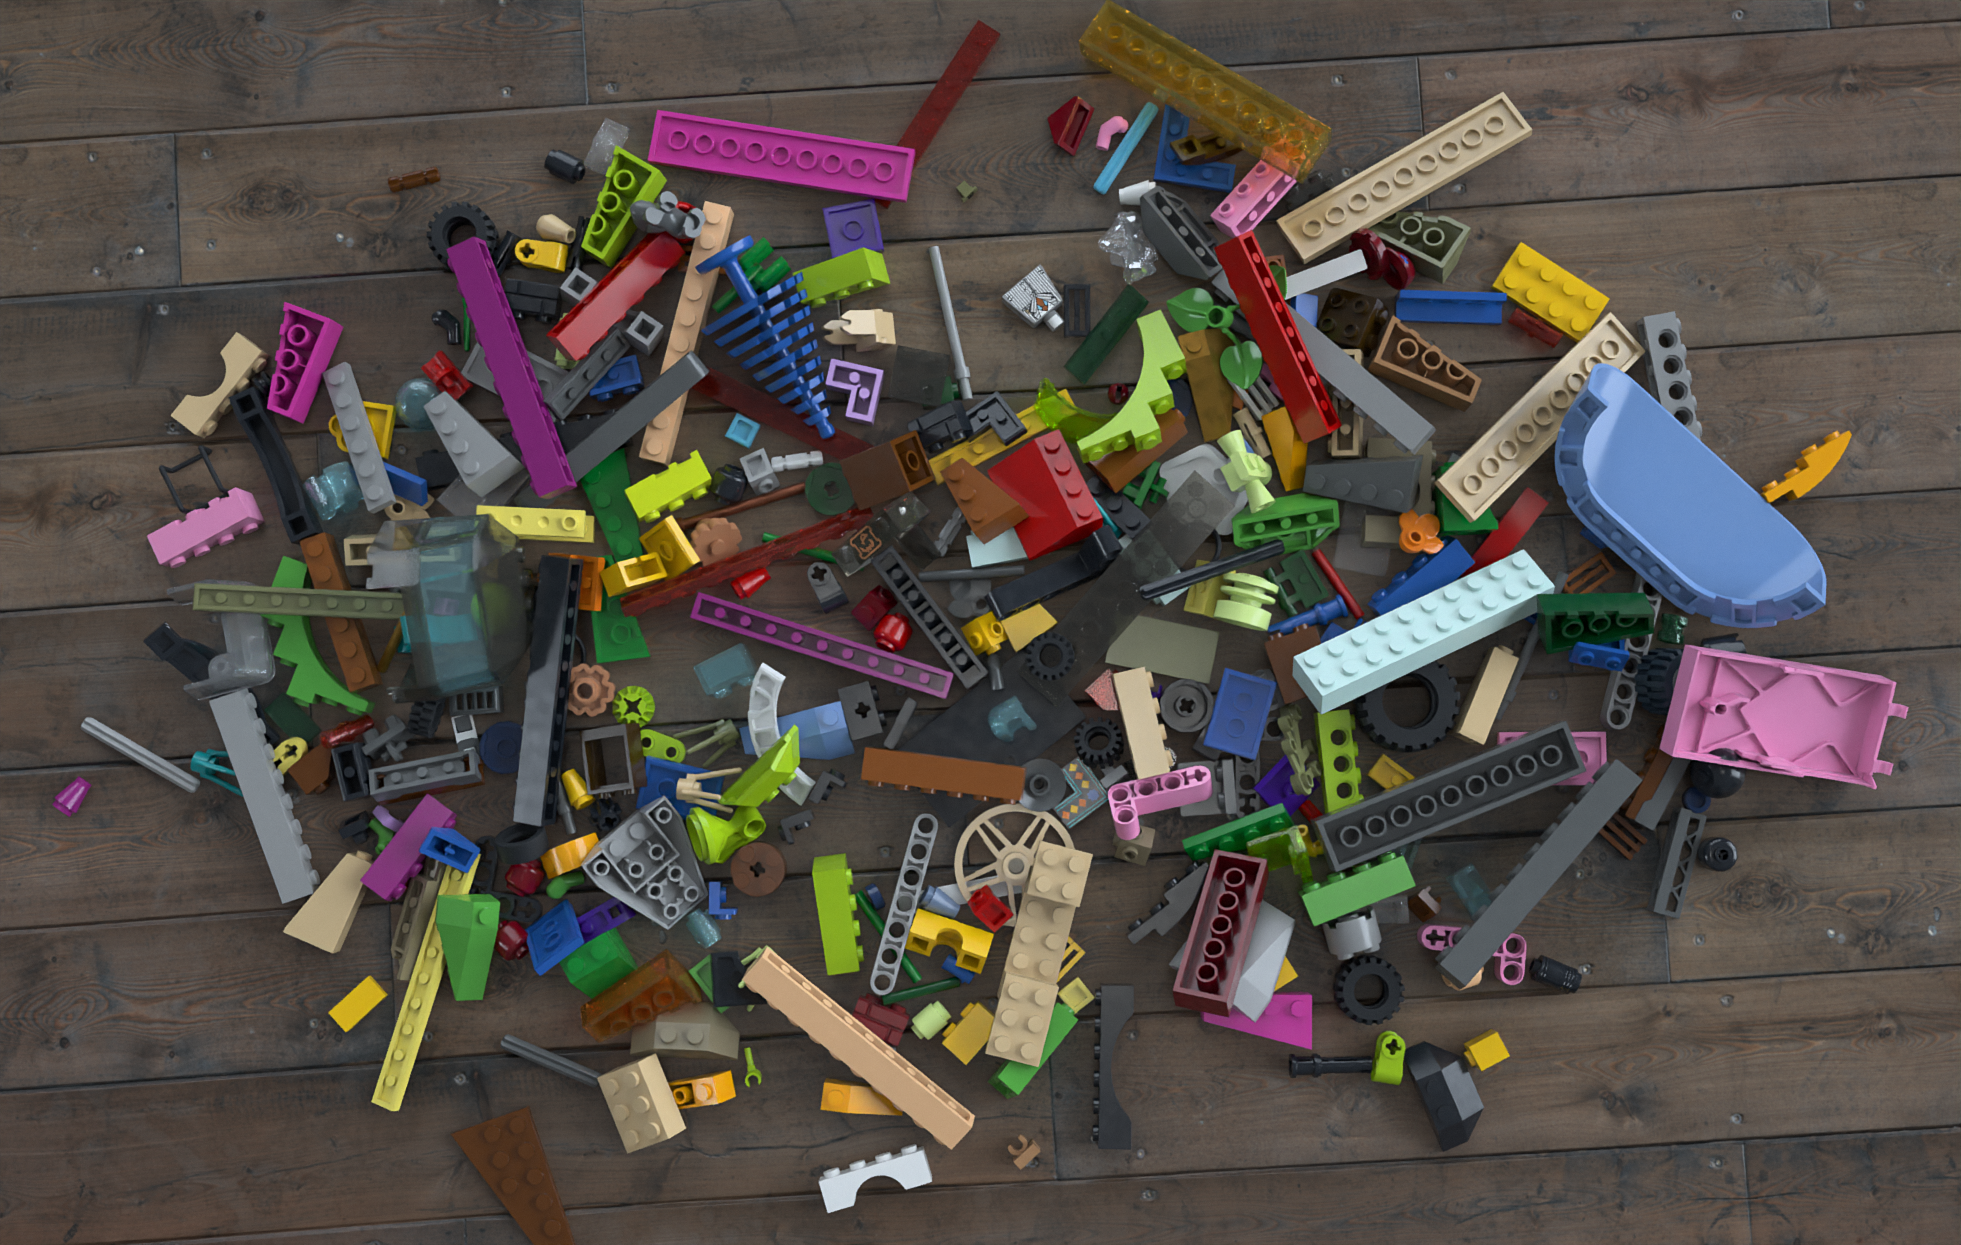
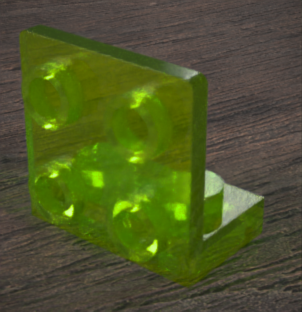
[1246,825,1313,884]

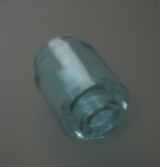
[685,908,723,949]

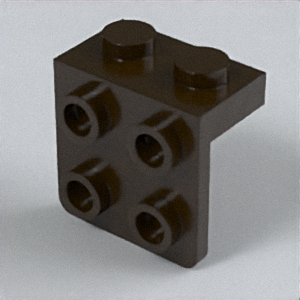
[1317,288,1389,358]

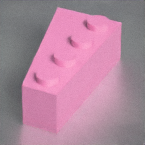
[147,487,265,568]

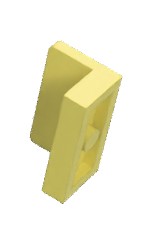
[1184,560,1236,621]

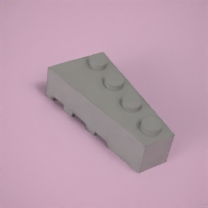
[423,391,525,497]

